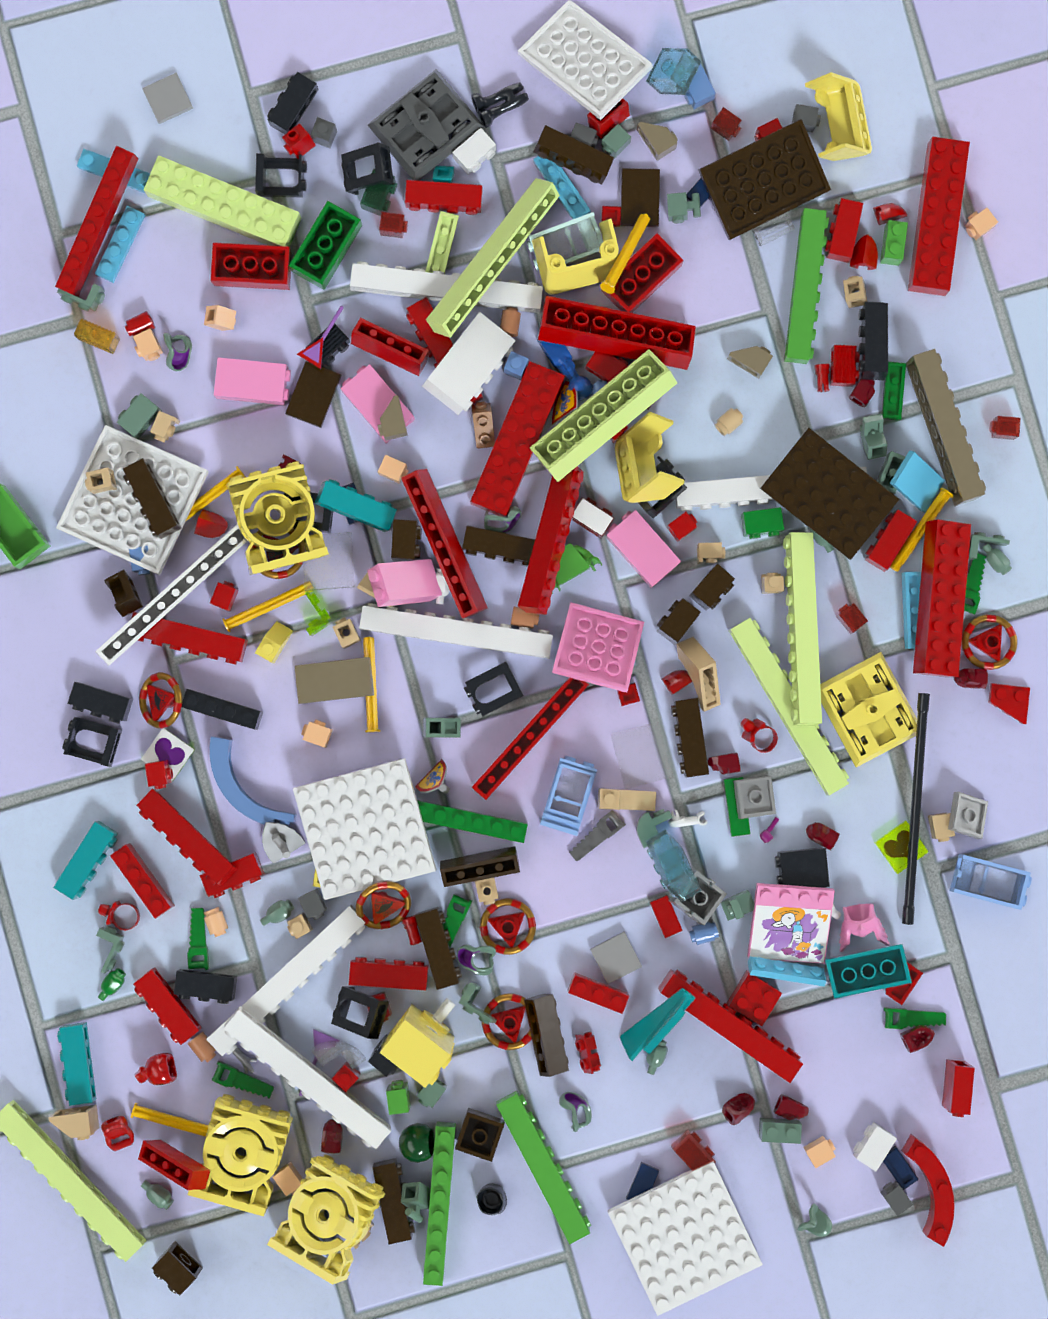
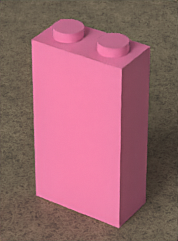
[214,358,291,405]
[340,364,415,443]
[606,510,681,588]
[367,559,442,607]

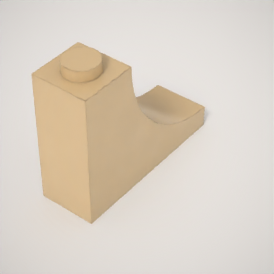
[676,637,721,712]
[597,788,656,811]

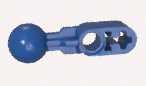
[537,339,592,400]

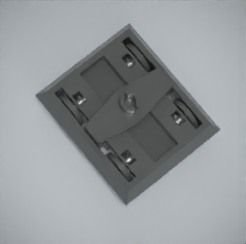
[368,69,484,181]

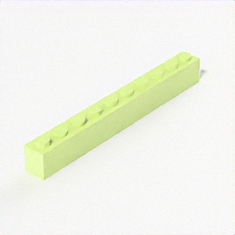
[426,178,560,337]
[783,532,822,726]
[728,618,849,795]
[0,1100,147,1262]

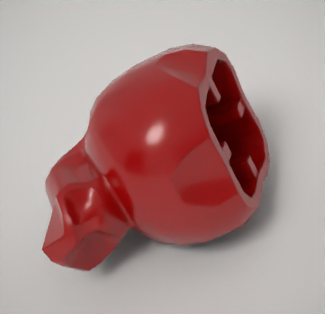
[135,1053,177,1085]

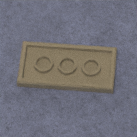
[295,657,374,704]

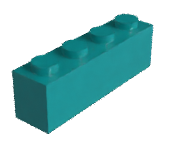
[314,479,397,532]
[53,821,118,900]
[57,1022,97,1106]

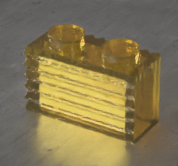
[74,318,120,354]

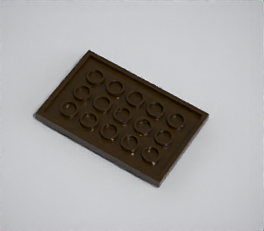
[698,119,831,240]
[760,428,900,560]

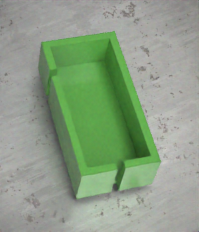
[0,483,51,569]

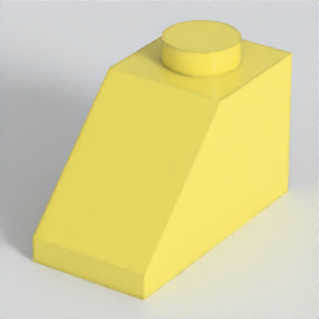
[255,621,293,663]

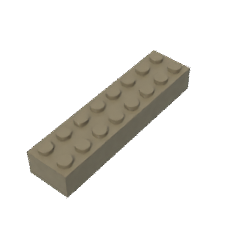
[906,349,986,507]

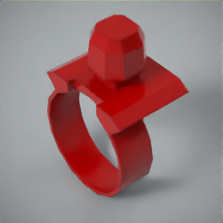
[741,718,778,753]
[98,900,140,931]

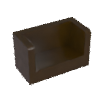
[104,569,143,617]

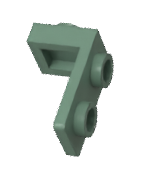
[57,284,105,312]
[968,532,1010,560]
[96,926,125,974]
[459,982,497,1024]

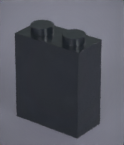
[775,848,830,888]

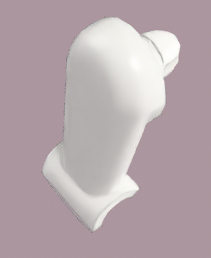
[668,810,707,827]

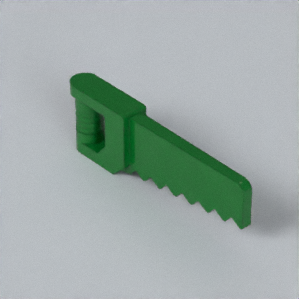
[964,553,986,615]
[443,894,473,948]
[187,908,209,970]
[884,1007,946,1029]
[212,1061,274,1099]

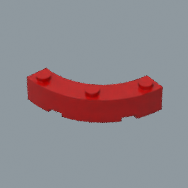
[901,1134,955,1247]

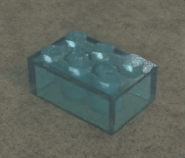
[646,830,702,902]

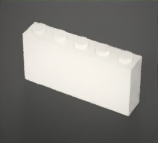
[422,312,516,415]

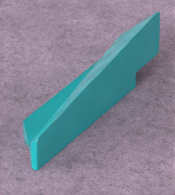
[620,988,695,1061]

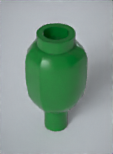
[98,968,126,1001]

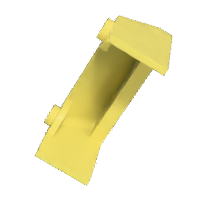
[805,72,872,161]
[532,219,619,295]
[615,412,684,503]

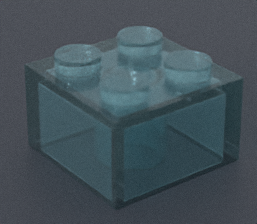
[646,48,702,95]

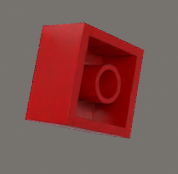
[727,970,782,1026]

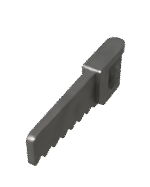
[569,810,626,861]

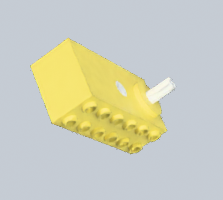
[380,998,455,1088]

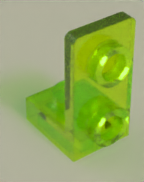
[305,591,331,636]

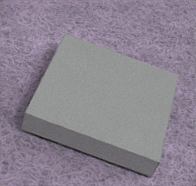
[142,73,193,124]
[733,776,776,819]
[948,792,988,839]
[590,932,642,984]

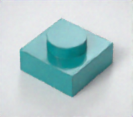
[432,166,455,183]

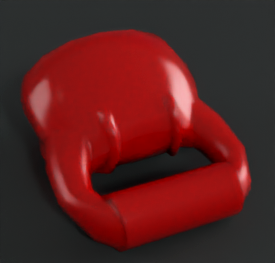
[101,1116,134,1151]

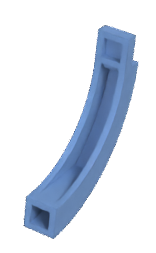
[210,737,297,825]

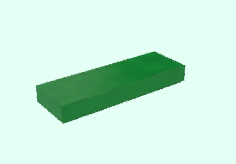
[882,361,906,421]
[723,777,751,837]

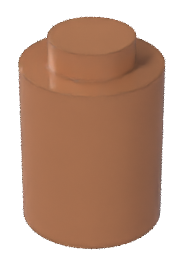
[500,307,521,337]
[511,606,540,629]
[188,1031,216,1062]

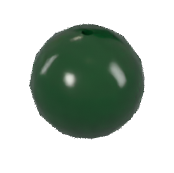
[399,1123,434,1163]

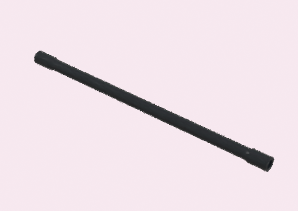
[902,693,930,925]

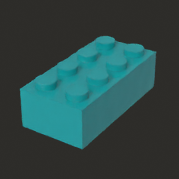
[825,944,912,999]

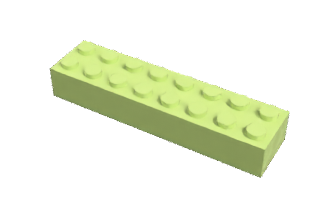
[144,155,302,247]
[530,349,677,482]

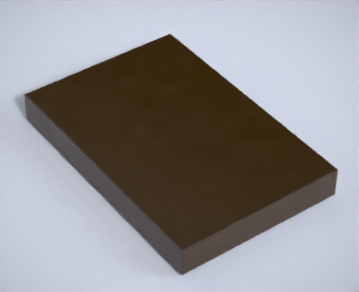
[621,168,660,227]
[285,361,342,428]

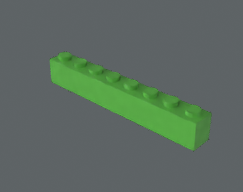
[784,208,829,364]
[496,1091,592,1244]
[423,1122,456,1286]

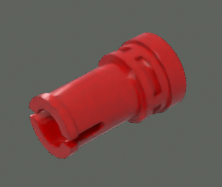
[814,364,830,392]
[401,915,422,945]

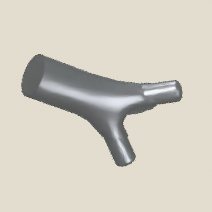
[232,1047,257,1074]

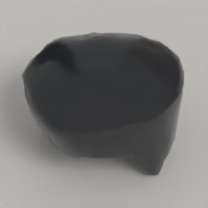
[476,1183,507,1216]

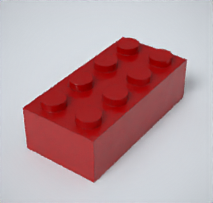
[601,233,684,313]
[211,243,292,290]

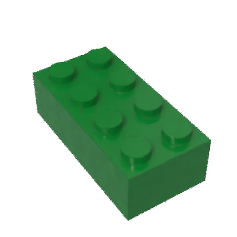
[289,201,362,290]

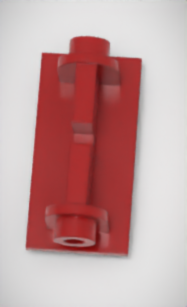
[575,1032,601,1074]

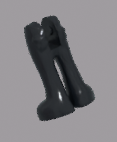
[471,82,529,128]

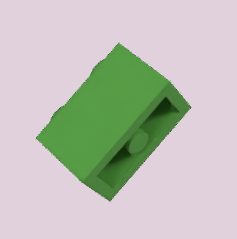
[880,220,908,266]
[386,1080,411,1115]

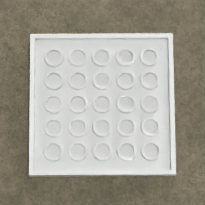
[56,425,209,575]
[293,758,437,900]
[607,1159,762,1316]

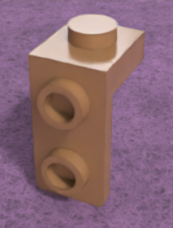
[471,402,495,449]

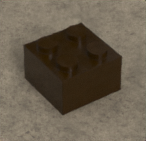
[391,519,422,562]
[689,564,735,610]
[657,598,701,645]
[455,1108,505,1162]
[152,1241,203,1296]

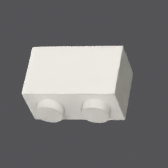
[452,128,496,175]
[853,1122,897,1171]

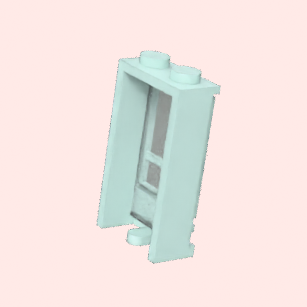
[527,212,603,271]

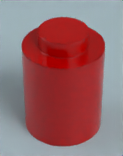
[125,311,156,336]

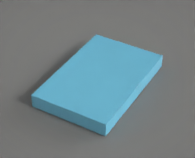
[890,450,945,513]

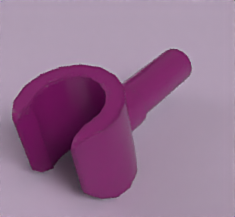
[760,817,779,843]

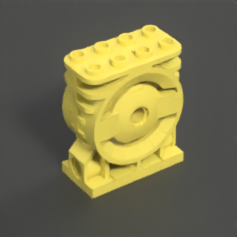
[226,461,329,575]
[188,1094,293,1216]
[267,1155,385,1285]

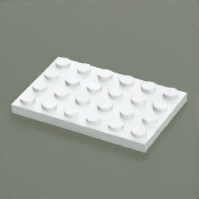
[518,0,653,120]

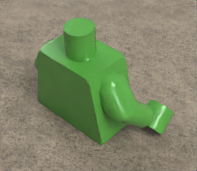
[552,543,602,594]

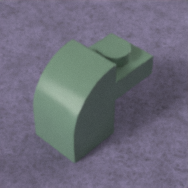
[860,414,887,460]
[423,718,461,738]
[636,809,672,848]
[721,890,754,921]

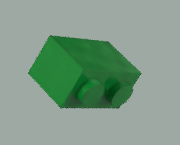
[741,507,784,539]

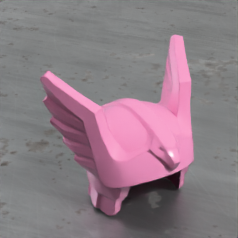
[839,903,890,952]

